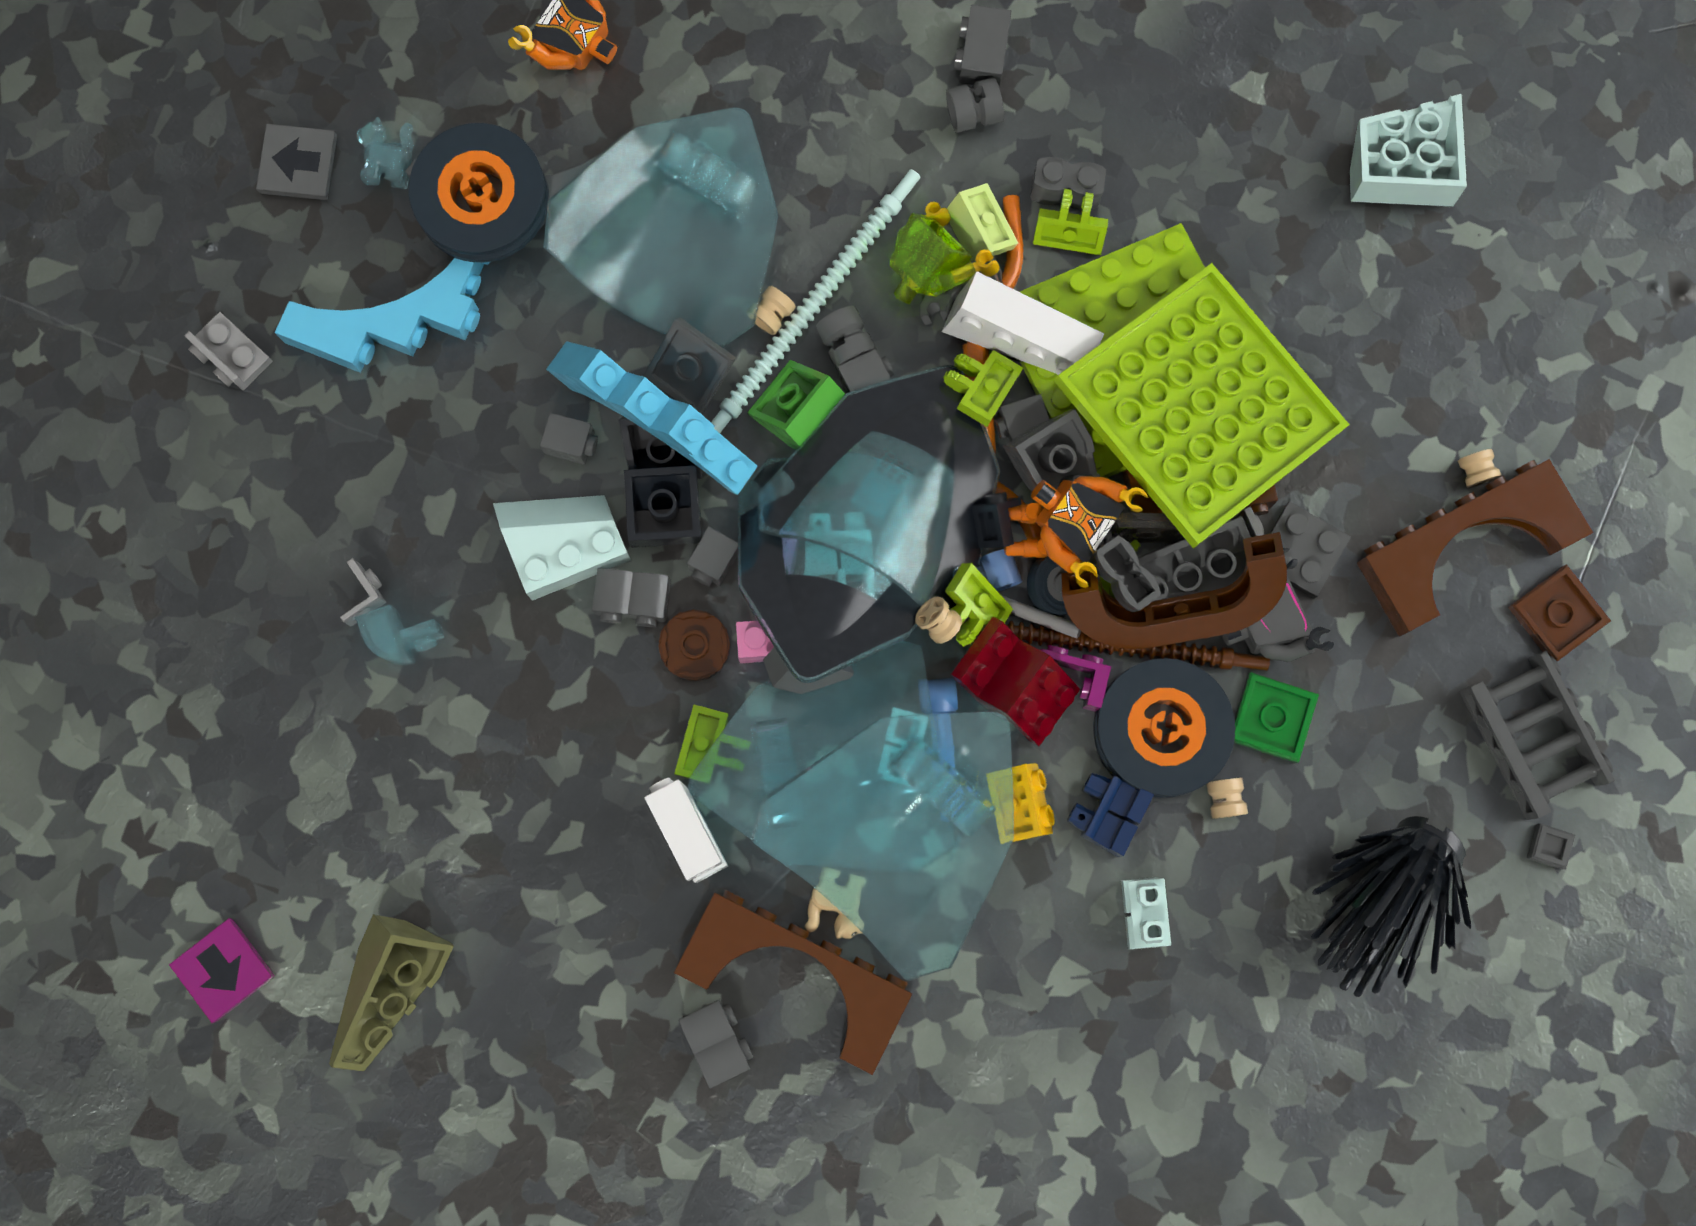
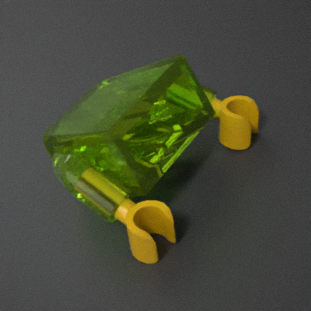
[890,202,1000,304]

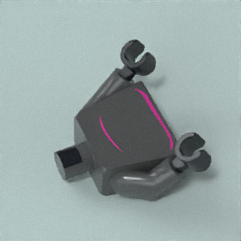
[1222,548,1334,662]

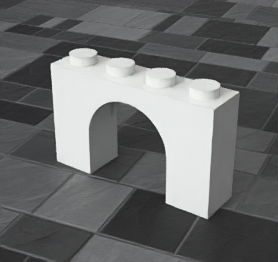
[644,777,728,883]

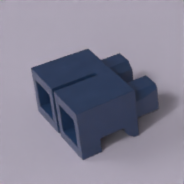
[1067,773,1154,857]

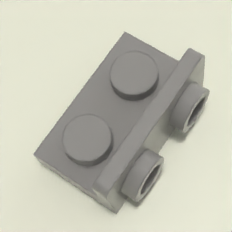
[184,312,273,391]

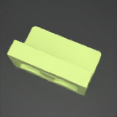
[947,183,1018,262]

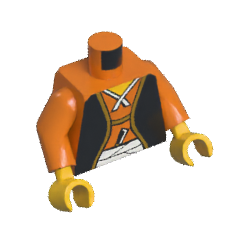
[508,0,617,70]
[1031,476,1148,588]

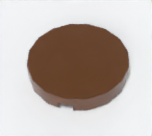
[658,609,730,682]

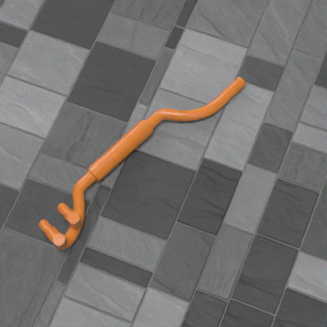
[963,195,1048,559]

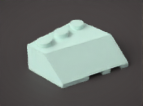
[1350,94,1467,207]
[493,495,631,601]

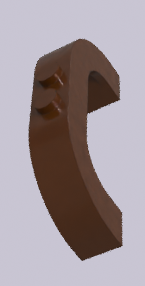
[1061,532,1287,649]

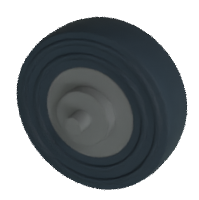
[1027,556,1068,616]

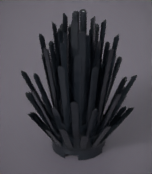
[1311,816,1471,997]

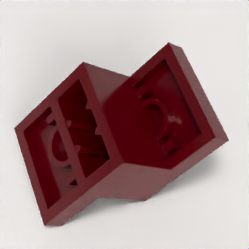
[950,617,1080,746]

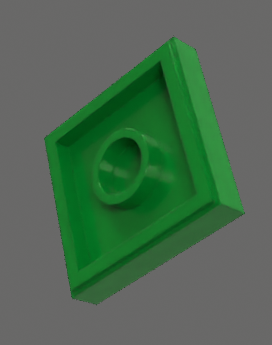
[1234,672,1319,763]

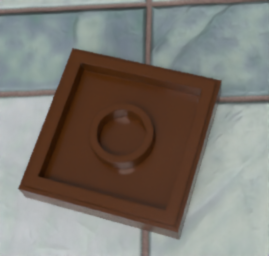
[1508,564,1611,661]

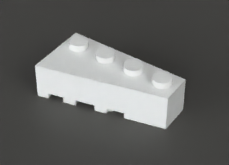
[942,271,1104,375]

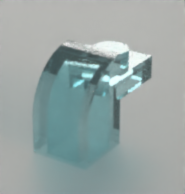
[355,605,445,665]

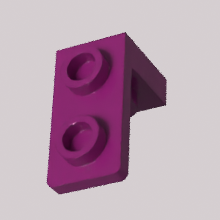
[1040,645,1111,712]

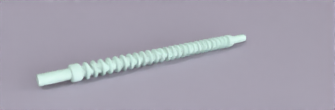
[711,169,921,433]

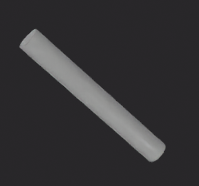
[1001,595,1081,639]

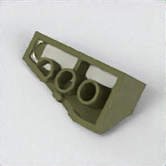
[329,914,454,1071]

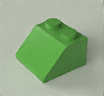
[747,360,847,451]

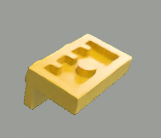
[986,763,1055,844]

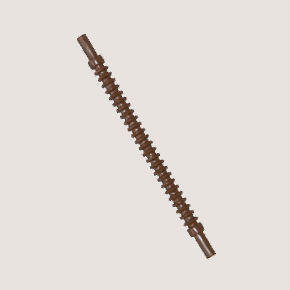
[914,618,1270,671]

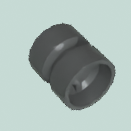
[946,78,1004,133]
[816,306,877,371]

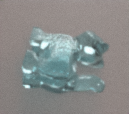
[356,117,413,189]

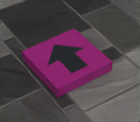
[169,918,275,1023]

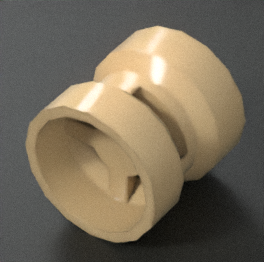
[747,286,796,335]
[1206,778,1248,819]

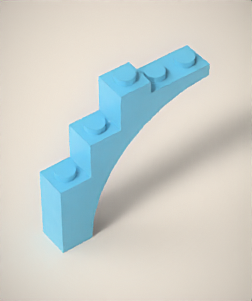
[275,258,490,373]
[546,341,758,495]

